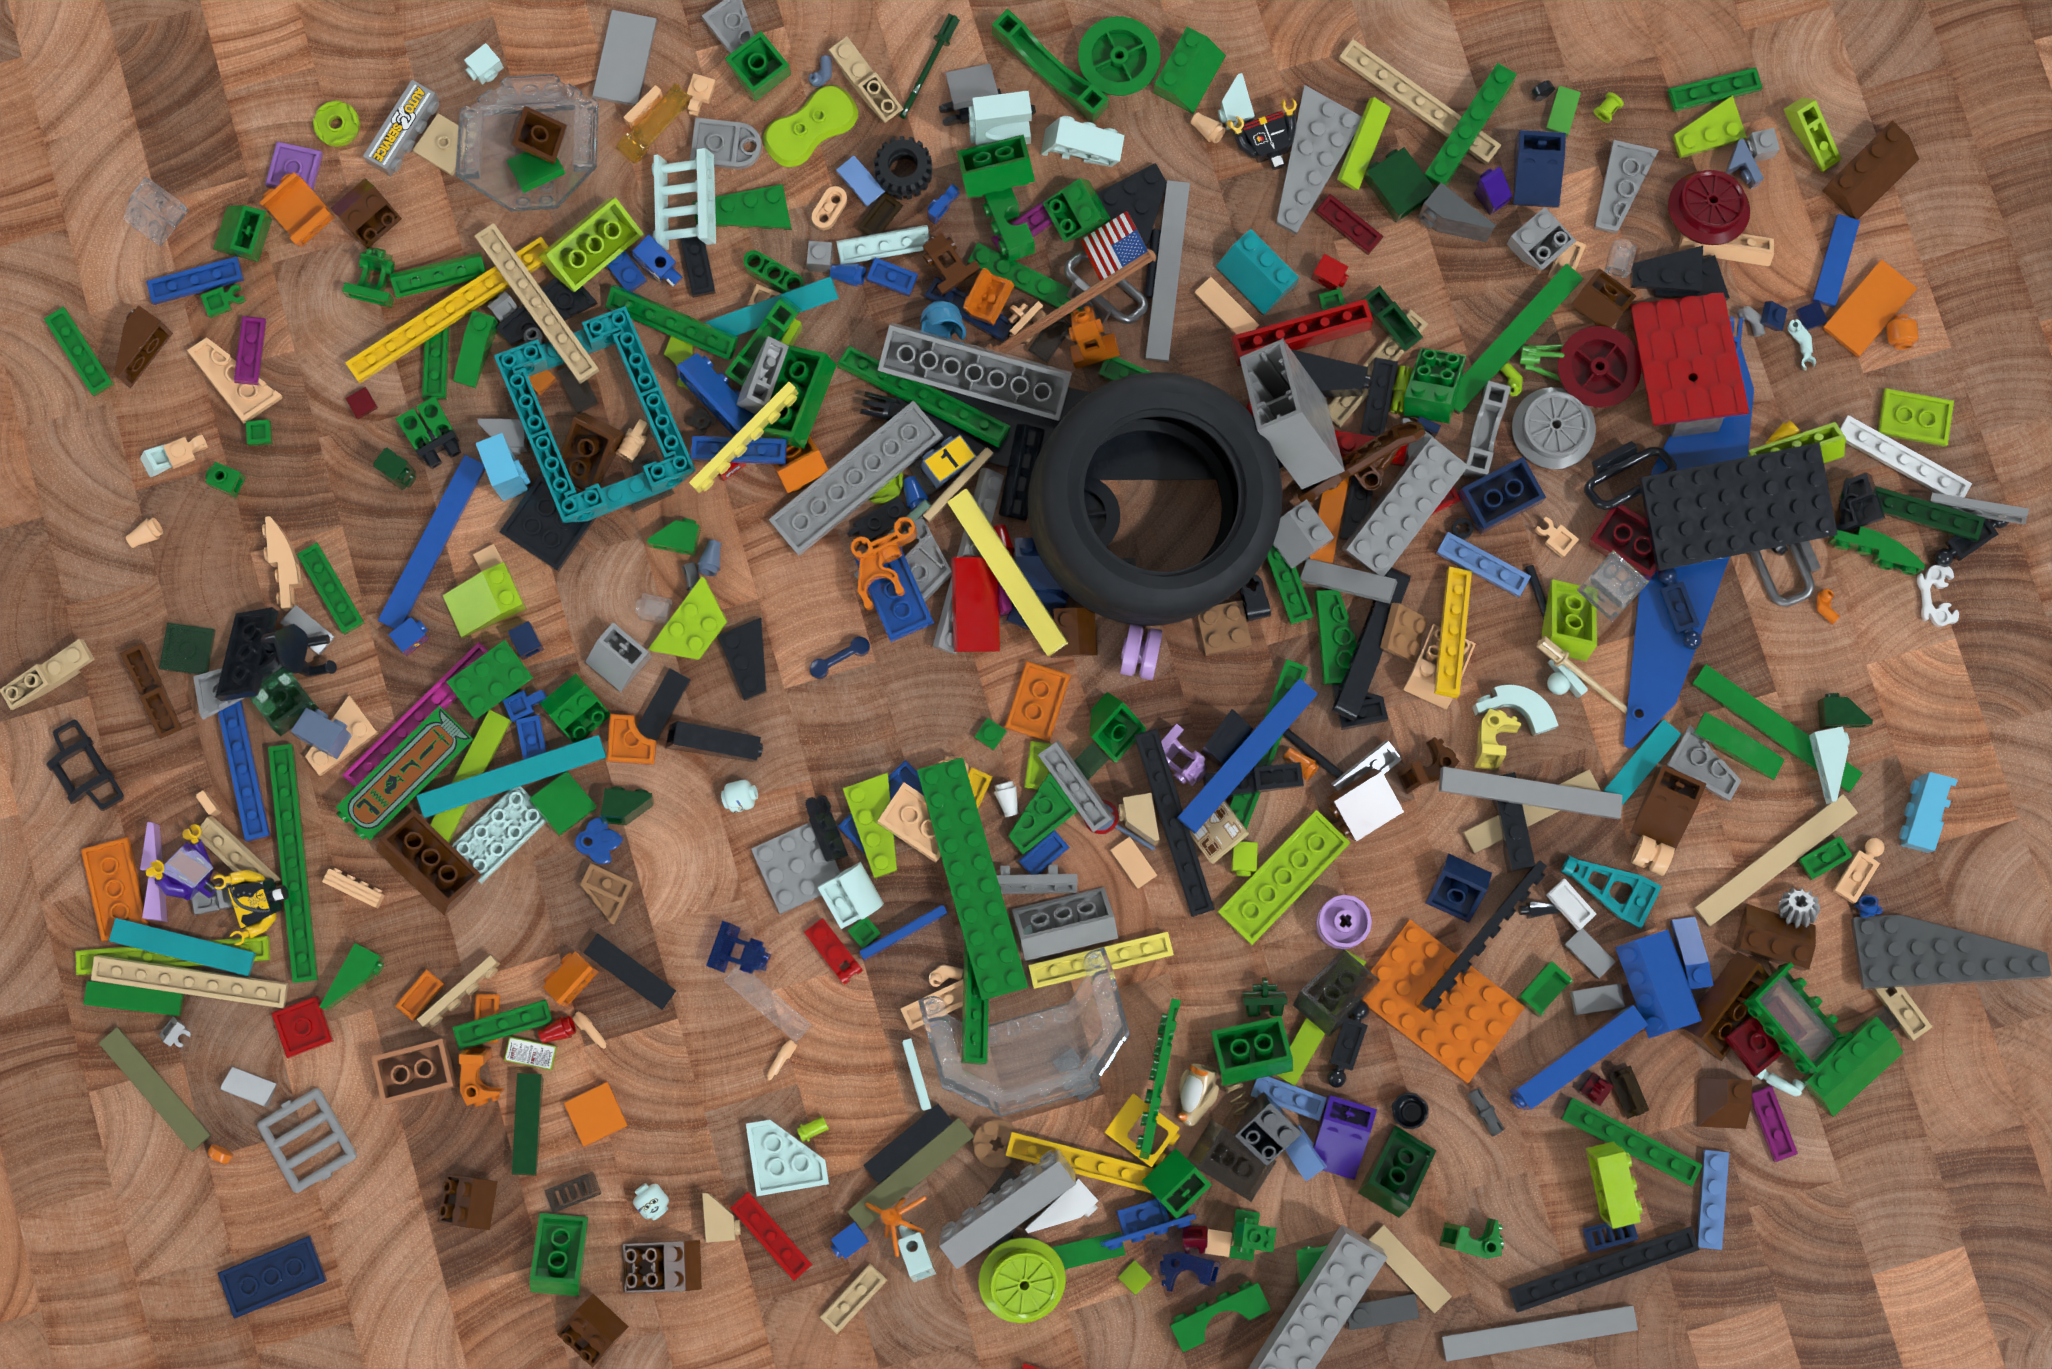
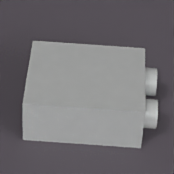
[1240,339,1345,489]

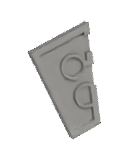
[702,0,754,54]
[1666,725,1741,802]

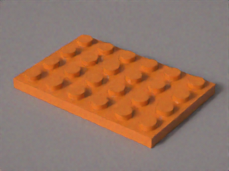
[1352,919,1525,1084]

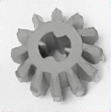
[1778,887,1820,928]

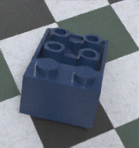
[1513,130,1566,208]

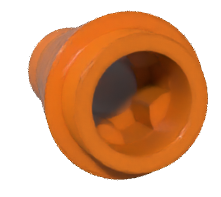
[1283,747,1319,781]

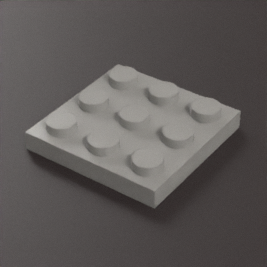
[751,822,840,914]

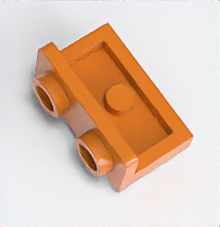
[963,268,1015,325]

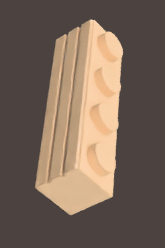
[322,868,385,908]

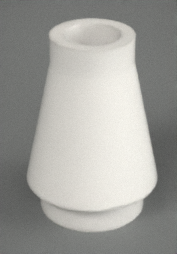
[994,781,1019,817]

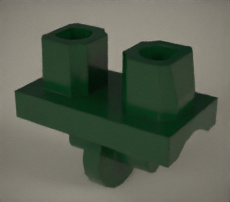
[1242,977,1287,1017]

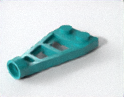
[1561,855,1662,929]

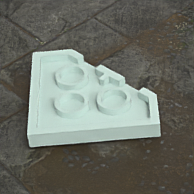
[746,1120,829,1196]

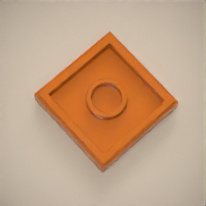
[564,1082,628,1147]

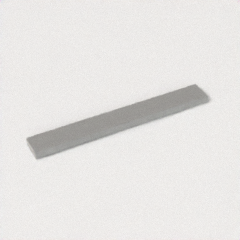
[1145,180,1190,362]
[1439,767,1623,819]
[1441,1305,1638,1362]

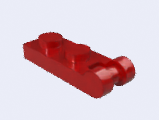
[804,918,864,985]

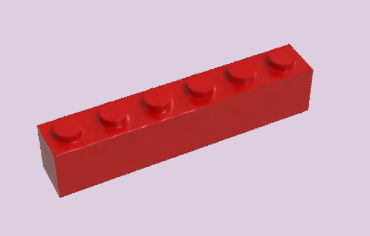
[1231,299,1373,367]

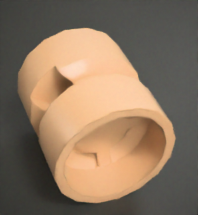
[1631,835,1675,876]

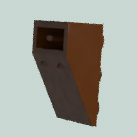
[1630,765,1707,852]
[623,1240,702,1293]

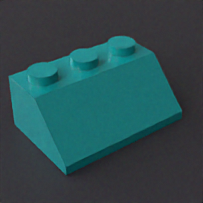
[1216,229,1299,316]

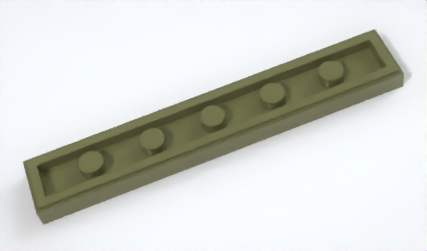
[99,1027,212,1152]
[847,1118,974,1231]

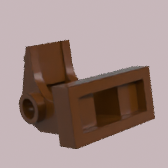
[922,233,980,297]
[1397,737,1460,794]

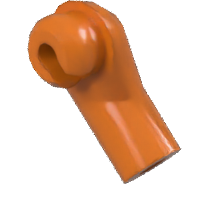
[1817,589,1840,624]

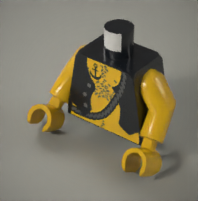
[212,870,289,946]

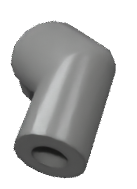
[1737,306,1765,337]

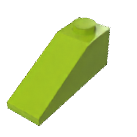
[1783,97,1842,171]

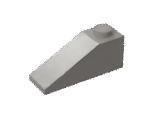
[736,336,789,414]

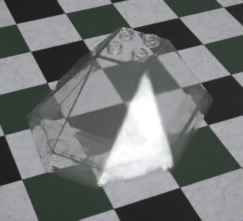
[455,74,599,212]

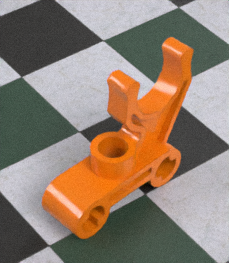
[851,517,917,610]

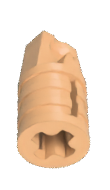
[615,419,649,463]

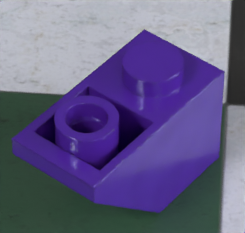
[1474,167,1512,215]

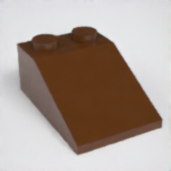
[114,305,173,389]
[560,413,625,493]

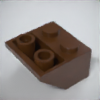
[330,178,402,248]
[438,1174,498,1230]
[557,1294,629,1368]

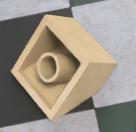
[1118,793,1160,846]

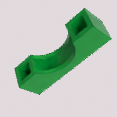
[725,296,802,386]
[1169,1280,1271,1352]

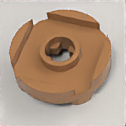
[973,1120,1018,1169]

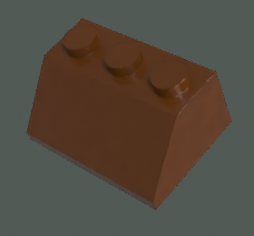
[1733,904,1816,971]

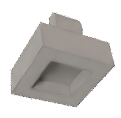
[488,292,519,323]
[159,1016,191,1047]

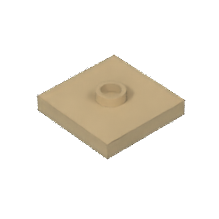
[413,113,477,176]

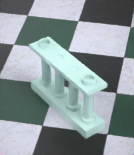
[652,148,716,251]

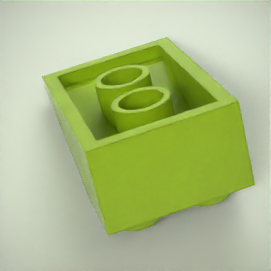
[443,562,527,638]
[1542,579,1597,661]

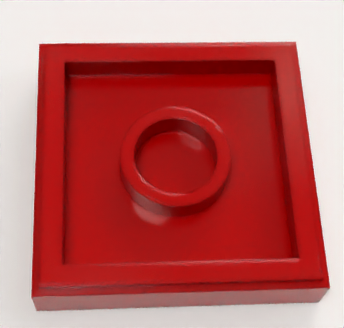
[271,996,334,1058]

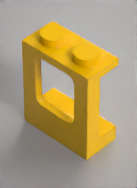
[1104,1093,1180,1167]

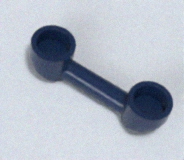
[810,636,870,679]

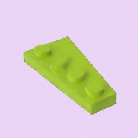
[843,773,897,879]

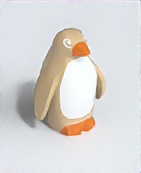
[1177,1064,1219,1126]

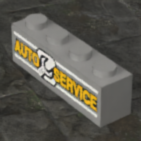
[363,80,439,177]

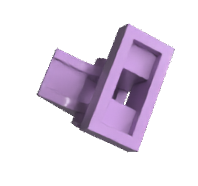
[1161,724,1208,786]

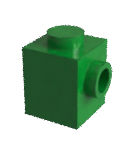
[205,461,246,498]

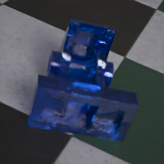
[706,921,772,975]
[1160,1252,1221,1292]

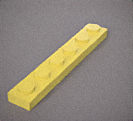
[689,382,798,493]
[1028,932,1174,989]

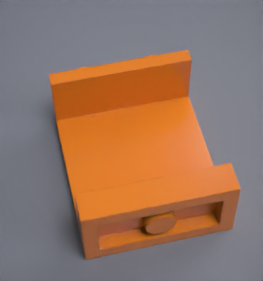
[259,172,336,247]

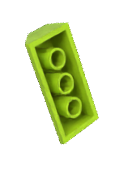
[539,197,644,292]

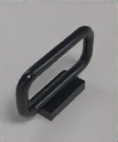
[1584,441,1677,510]

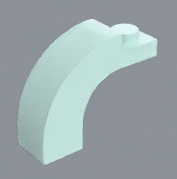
[1472,685,1559,736]

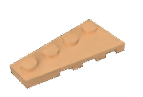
[187,337,282,424]

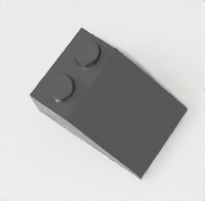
[1418,183,1496,242]

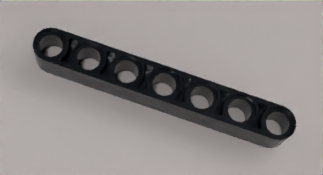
[1332,567,1411,721]

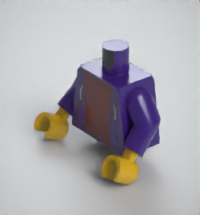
[146,824,217,900]

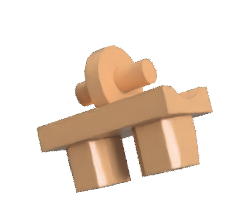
[1008,301,1046,345]

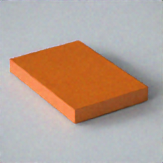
[1005,661,1071,743]

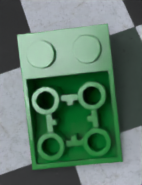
[1404,348,1466,424]

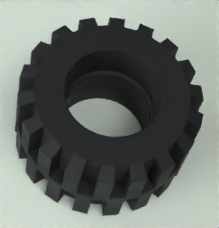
[874,136,932,200]

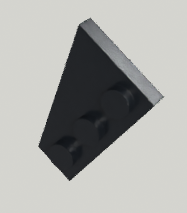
[1630,246,1703,293]

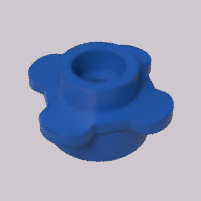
[1855,895,1883,917]

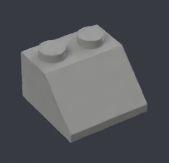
[1273,499,1334,570]

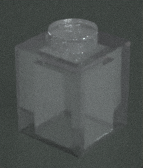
[1604,239,1637,278]
[635,593,673,625]

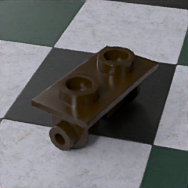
[1608,1065,1649,1119]

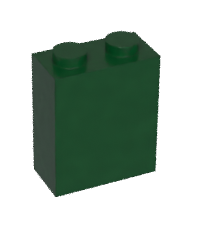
[1364,147,1435,223]

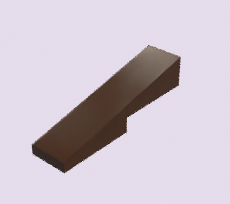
[120,642,182,739]

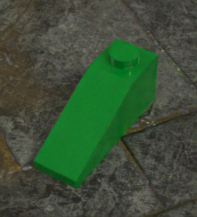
[453,310,499,389]
[319,943,384,1010]

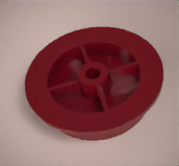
[1668,170,1750,245]
[1557,326,1642,408]

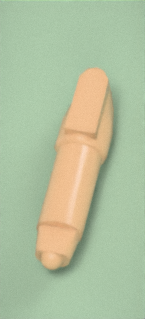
[572,1011,606,1049]
[766,1040,797,1081]

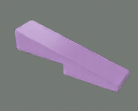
[140,822,168,922]

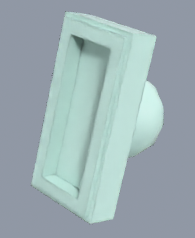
[1547,659,1588,699]

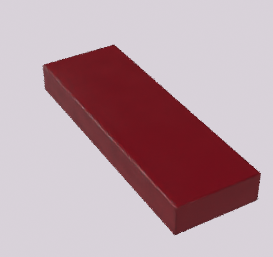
[1315,194,1384,255]

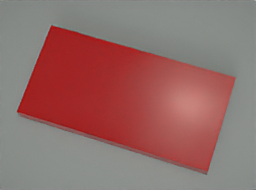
[951,557,1000,652]

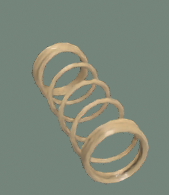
[1225,1082,1249,1125]

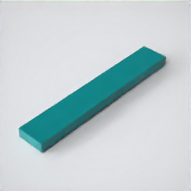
[704,276,839,336]
[109,918,256,976]

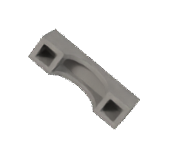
[1462,381,1511,480]

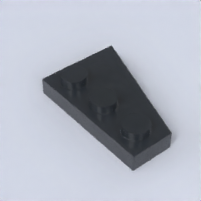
[1652,255,1730,300]
[717,618,767,701]

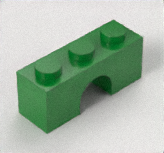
[982,188,1035,262]

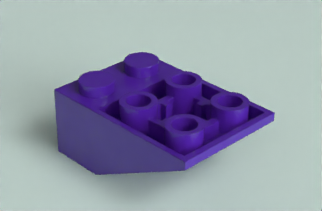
[1313,1095,1377,1180]

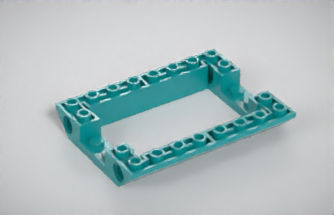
[494,306,696,523]

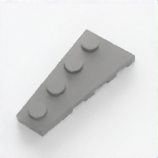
[193,664,292,720]

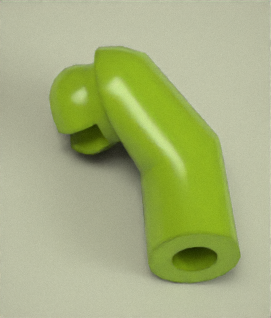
[1500,362,1523,396]

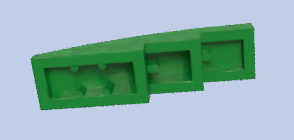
[1693,712,1785,781]

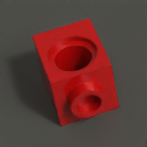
[1311,254,1349,291]

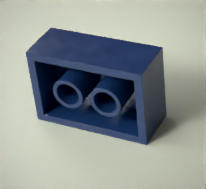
[1458,456,1546,535]

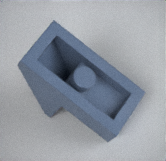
[1725,139,1764,189]

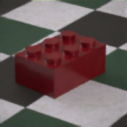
[1588,505,1656,582]

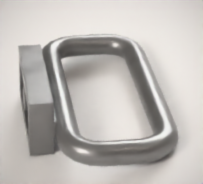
[1064,251,1148,324]
[1750,541,1821,607]

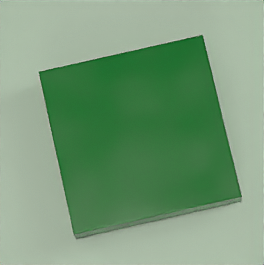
[506,152,566,193]
[529,771,597,837]

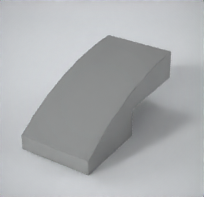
[280,605,335,655]
[191,883,233,915]
[1570,983,1625,1015]

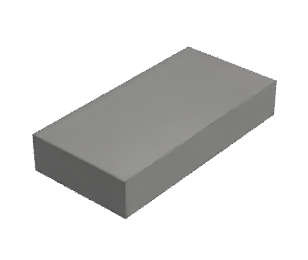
[1564,928,1616,979]

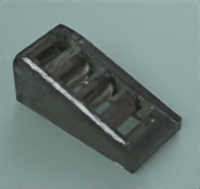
[544,1172,601,1213]

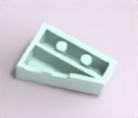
[1041,116,1125,167]

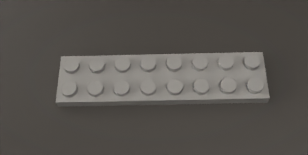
[769,401,944,556]

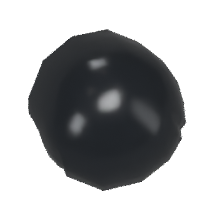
[1391,1092,1429,1129]

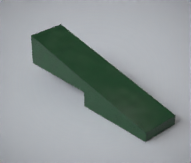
[512,1073,544,1176]

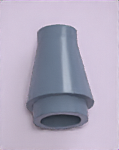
[697,540,722,576]

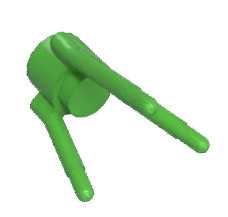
[1520,344,1564,382]

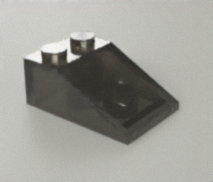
[1293,949,1380,1036]
[1187,1119,1277,1202]

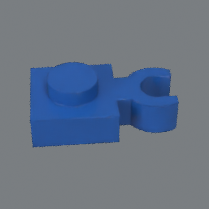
[928,184,960,224]

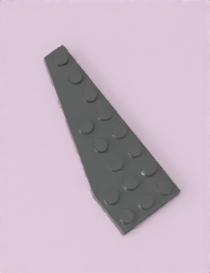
[1851,915,2051,990]

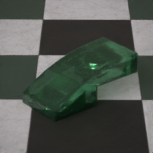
[1074,742,1109,781]

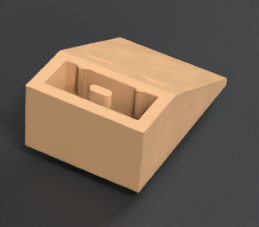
[1404,624,1476,710]

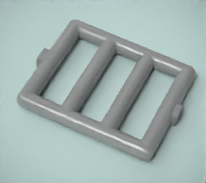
[257,1088,357,1193]

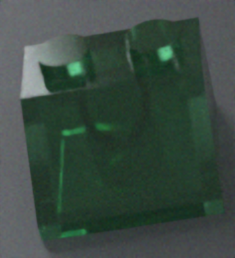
[249,667,319,737]

